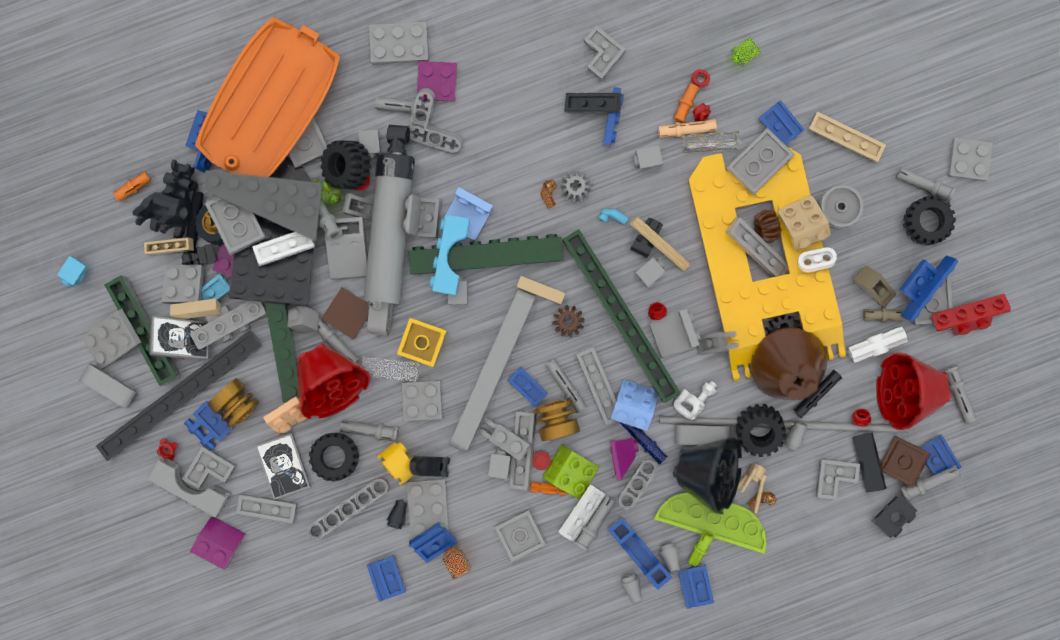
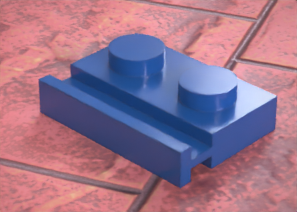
[758,100,805,145]
[919,434,962,475]
[409,522,457,563]
[367,555,406,602]
[678,565,714,609]

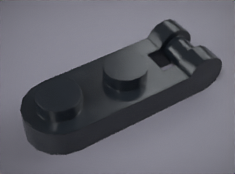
[409,456,450,477]

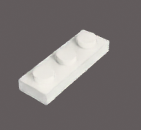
[252,232,314,266]
[558,484,606,542]

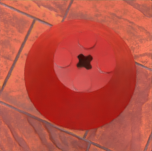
[297,343,370,419]
[876,352,951,430]

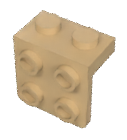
[778,196,831,251]

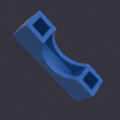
[607,516,672,590]

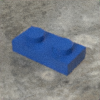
[507,367,548,407]

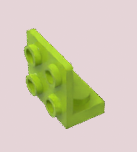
[542,444,599,499]

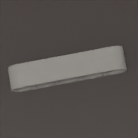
[307,478,389,540]

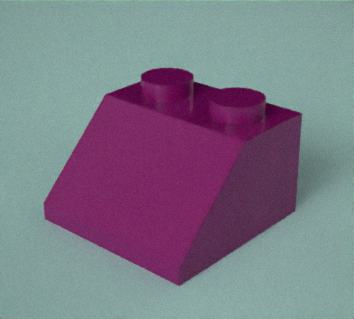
[190,517,246,570]

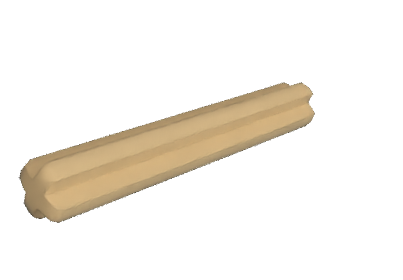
[631,217,690,271]

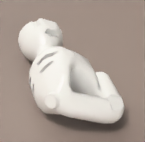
[673,381,717,420]

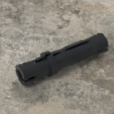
[793,370,842,419]

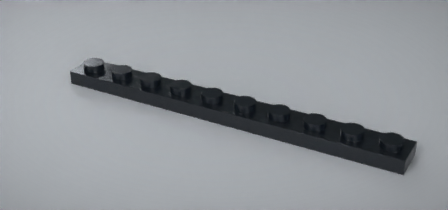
[96,330,262,461]

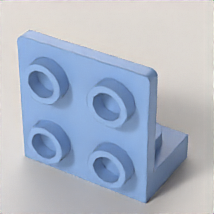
[444,188,493,240]

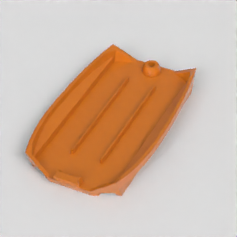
[195,17,340,177]

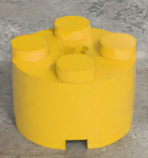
[376,442,414,486]

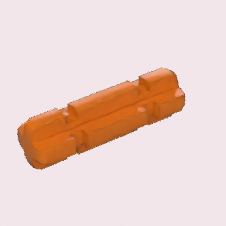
[530,482,567,495]

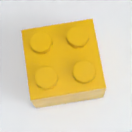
[397,318,447,367]

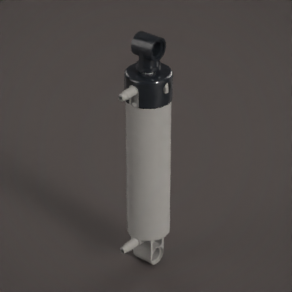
[363,125,415,335]

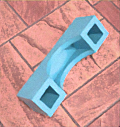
[430,215,470,296]

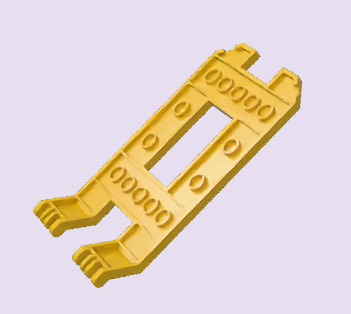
[688,147,846,381]

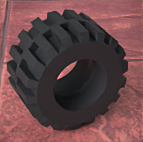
[320,140,371,189]
[903,196,956,245]
[736,404,786,457]
[309,432,359,482]

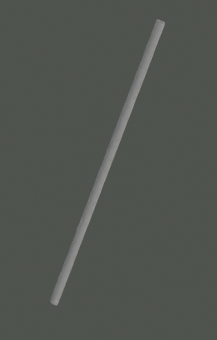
[659,416,910,433]

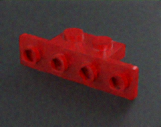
[931,294,1011,336]

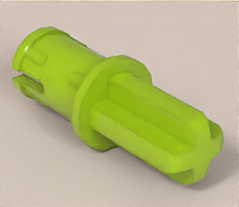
[688,530,715,567]

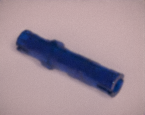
[620,422,668,465]

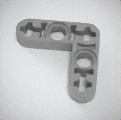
[409,88,463,153]

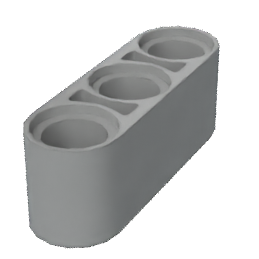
[79,363,137,409]
[675,425,731,445]
[618,459,657,509]

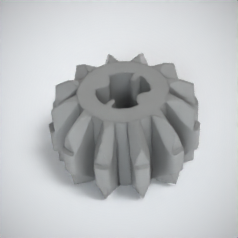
[559,170,592,203]

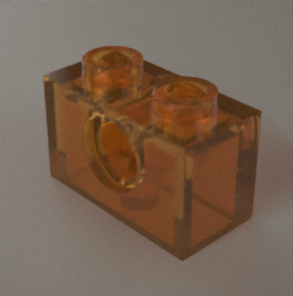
[442,546,472,580]

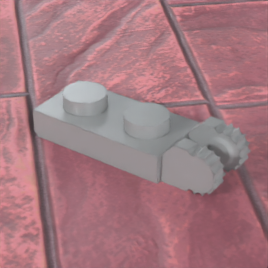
[698,331,739,355]
[478,417,532,461]

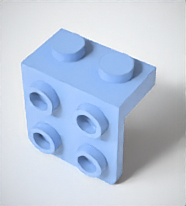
[611,380,658,431]

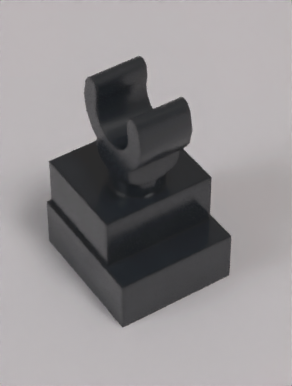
[181,244,216,265]

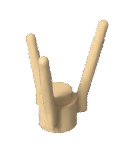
[737,463,767,514]

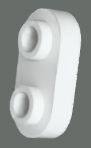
[798,248,837,272]

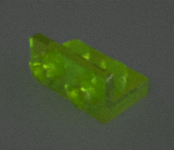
[311,178,343,205]

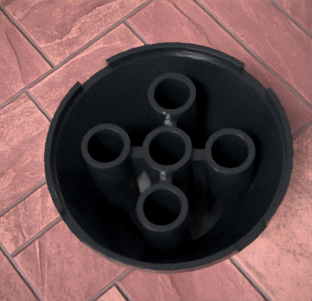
[673,437,742,515]

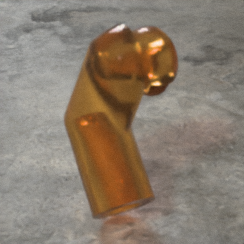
[540,180,557,209]
[747,492,777,510]

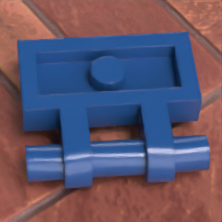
[184,401,234,451]

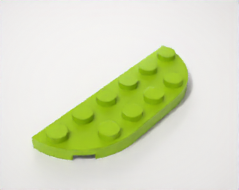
[654,492,766,554]

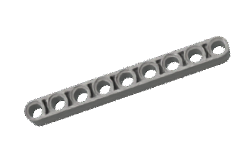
[449,289,536,453]

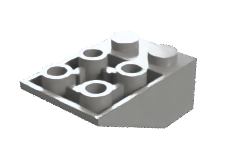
[325,217,367,279]

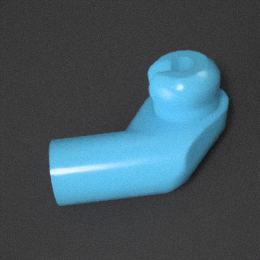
[598,209,628,225]

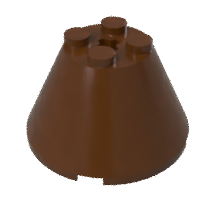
[751,327,827,400]

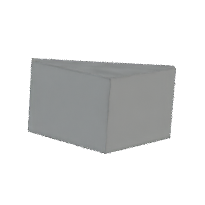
[342,193,373,221]

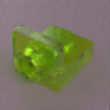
[731,37,761,66]

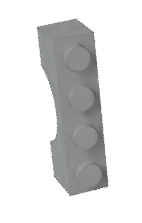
[148,458,231,517]

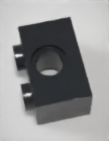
[871,493,918,538]

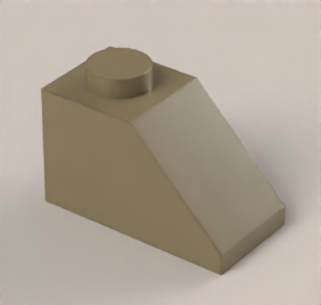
[854,265,896,308]

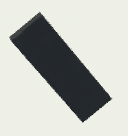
[564,93,622,113]
[853,432,887,493]

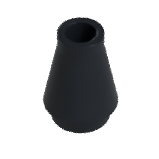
[386,500,407,530]

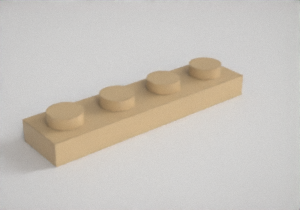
[808,112,886,163]

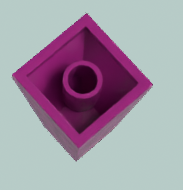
[609,437,639,481]

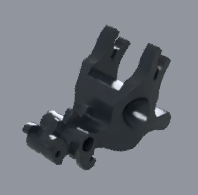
[132,159,198,239]

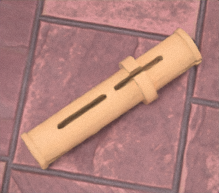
[658,119,717,138]

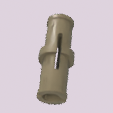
[863,308,903,323]

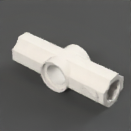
[848,327,908,363]

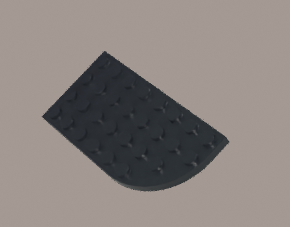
[229,157,315,307]

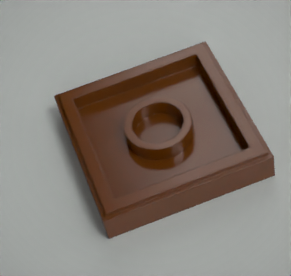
[321,287,369,340]
[881,436,931,488]

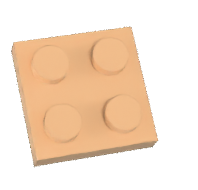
[263,396,307,434]

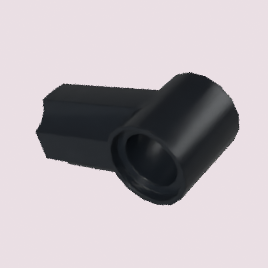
[630,217,663,258]

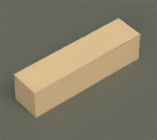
[144,238,194,255]
[517,276,565,305]
[170,299,220,319]

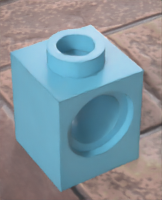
[57,256,90,287]

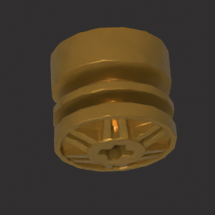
[207,378,259,429]
[534,400,580,442]

